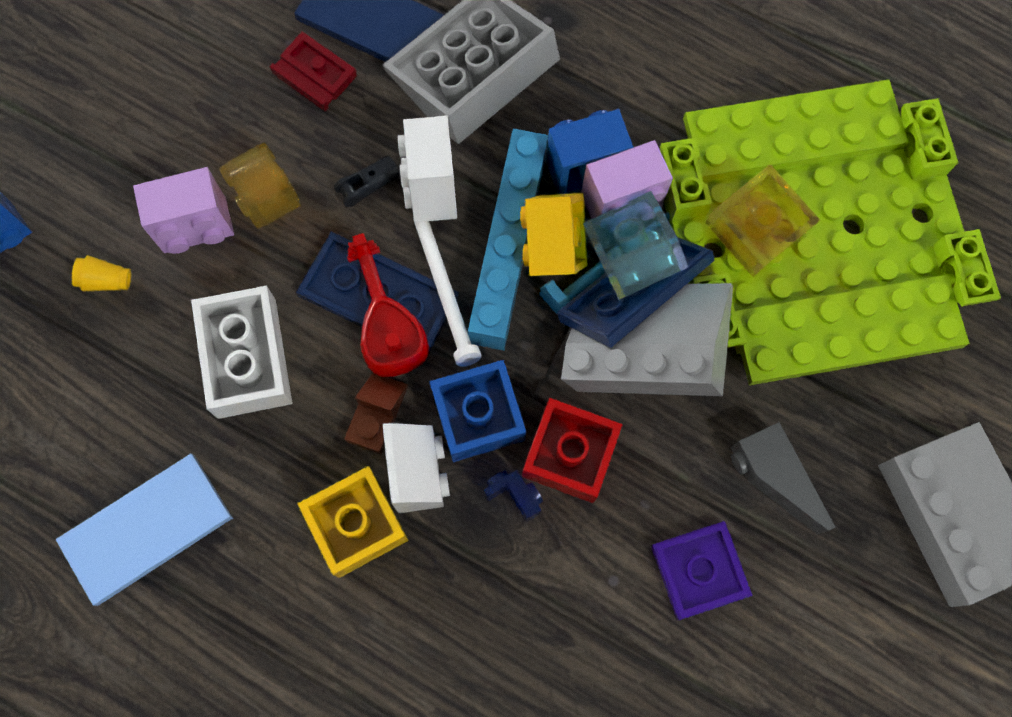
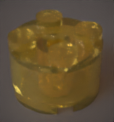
[219,142,302,229]

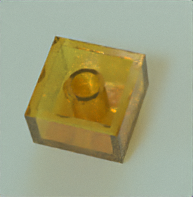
[705,164,820,277]

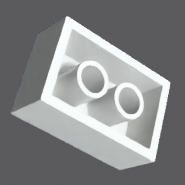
[191,286,292,419]

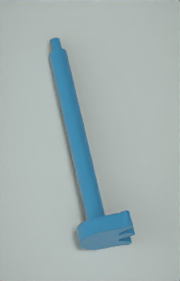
[539,212,670,314]

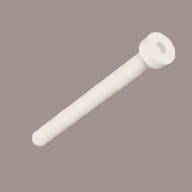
[413,218,482,367]

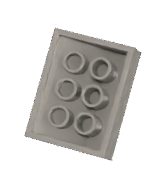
[383,0,560,144]
[561,283,733,396]
[878,422,1012,607]

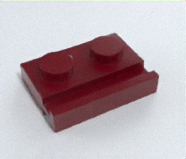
[270,31,357,111]

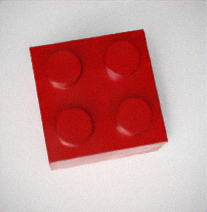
[522,398,623,503]

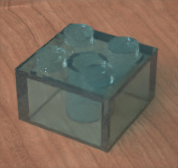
[583,191,688,300]

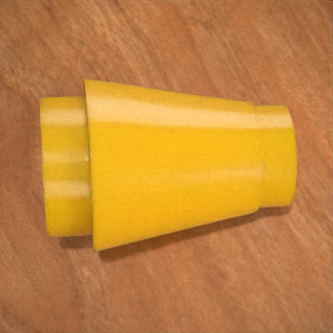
[72,255,131,291]

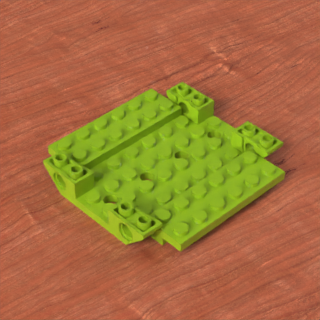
[660,80,1001,385]

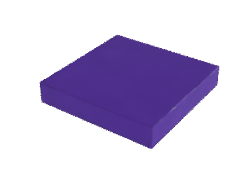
[651,521,753,621]

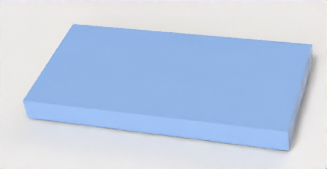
[55,453,233,606]

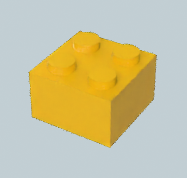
[520,193,587,276]
[297,466,408,578]

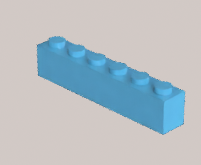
[468,128,548,351]

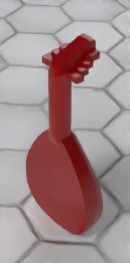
[347,233,429,377]

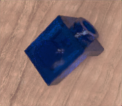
[483,470,543,522]

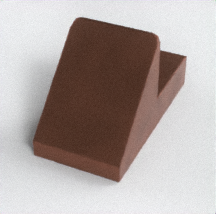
[344,373,408,454]

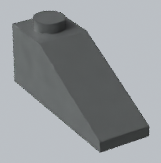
[731,422,835,535]

